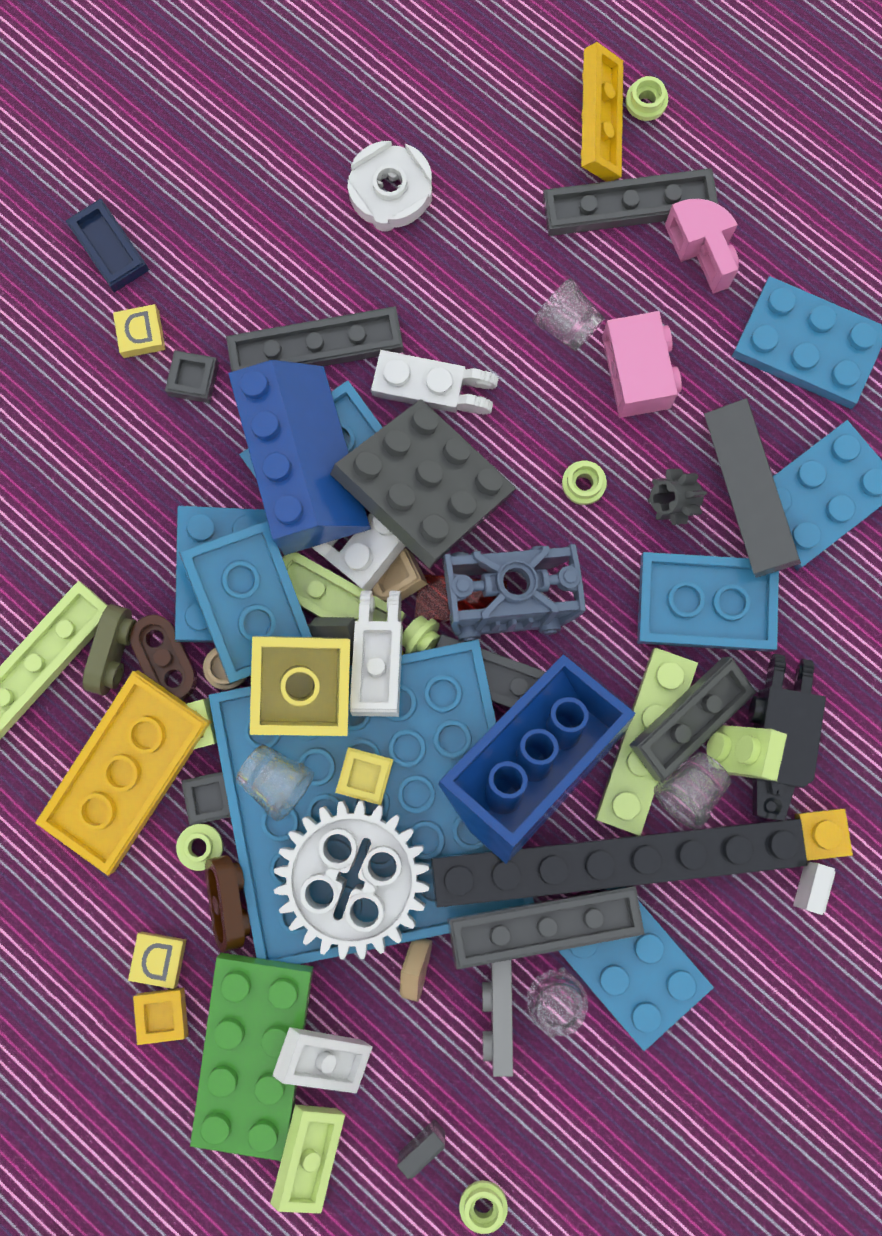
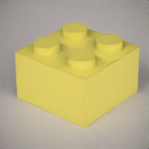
[250,636,350,736]

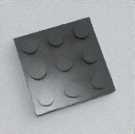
[330,399,516,569]

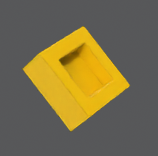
[794,809,853,861]
[133,987,189,1045]

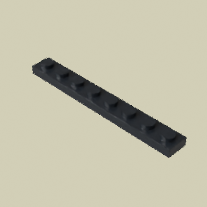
[431,819,808,908]

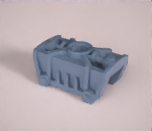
[442,544,586,642]

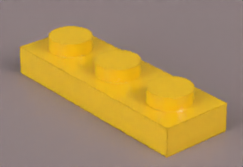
[581,42,623,182]

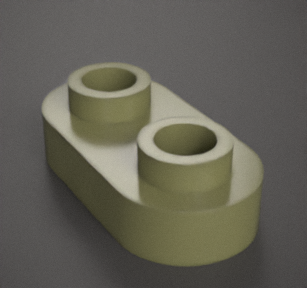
[83,604,136,696]

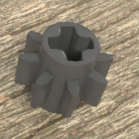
[648,469,707,525]

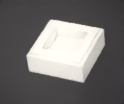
[793,861,836,915]

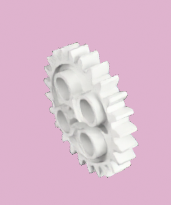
[274,800,430,960]

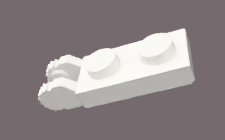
[371,350,499,415]
[350,591,403,717]

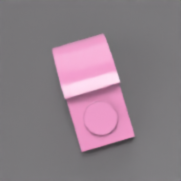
[665,199,739,294]

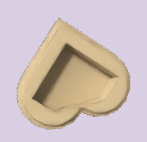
[371,548,428,602]
[400,938,432,1002]

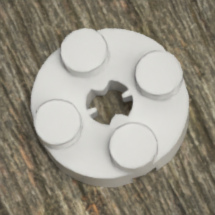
[348,141,432,231]

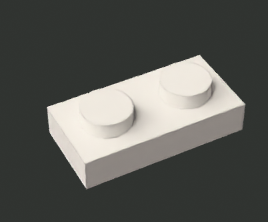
[272,1027,373,1093]

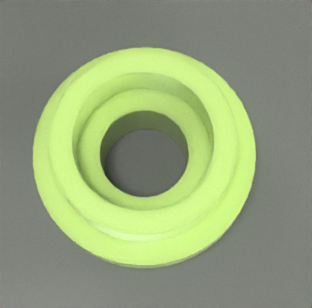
[626,76,668,121]
[562,461,607,505]
[402,615,440,654]
[176,824,224,871]
[459,1180,508,1234]

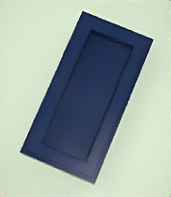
[66,199,149,293]

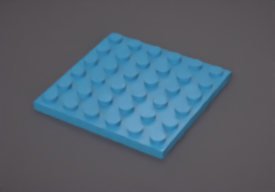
[208,639,534,964]

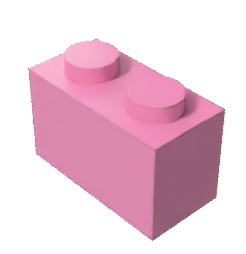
[602,311,682,418]

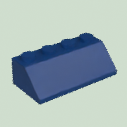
[228,360,371,556]
[438,654,636,864]

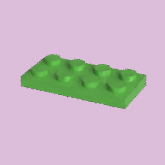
[190,952,314,1161]

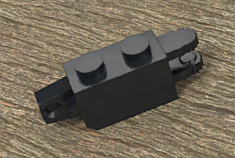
[745,653,826,821]

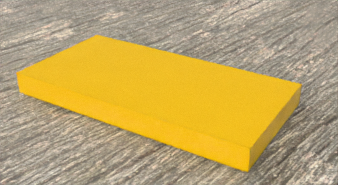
[35,670,212,876]

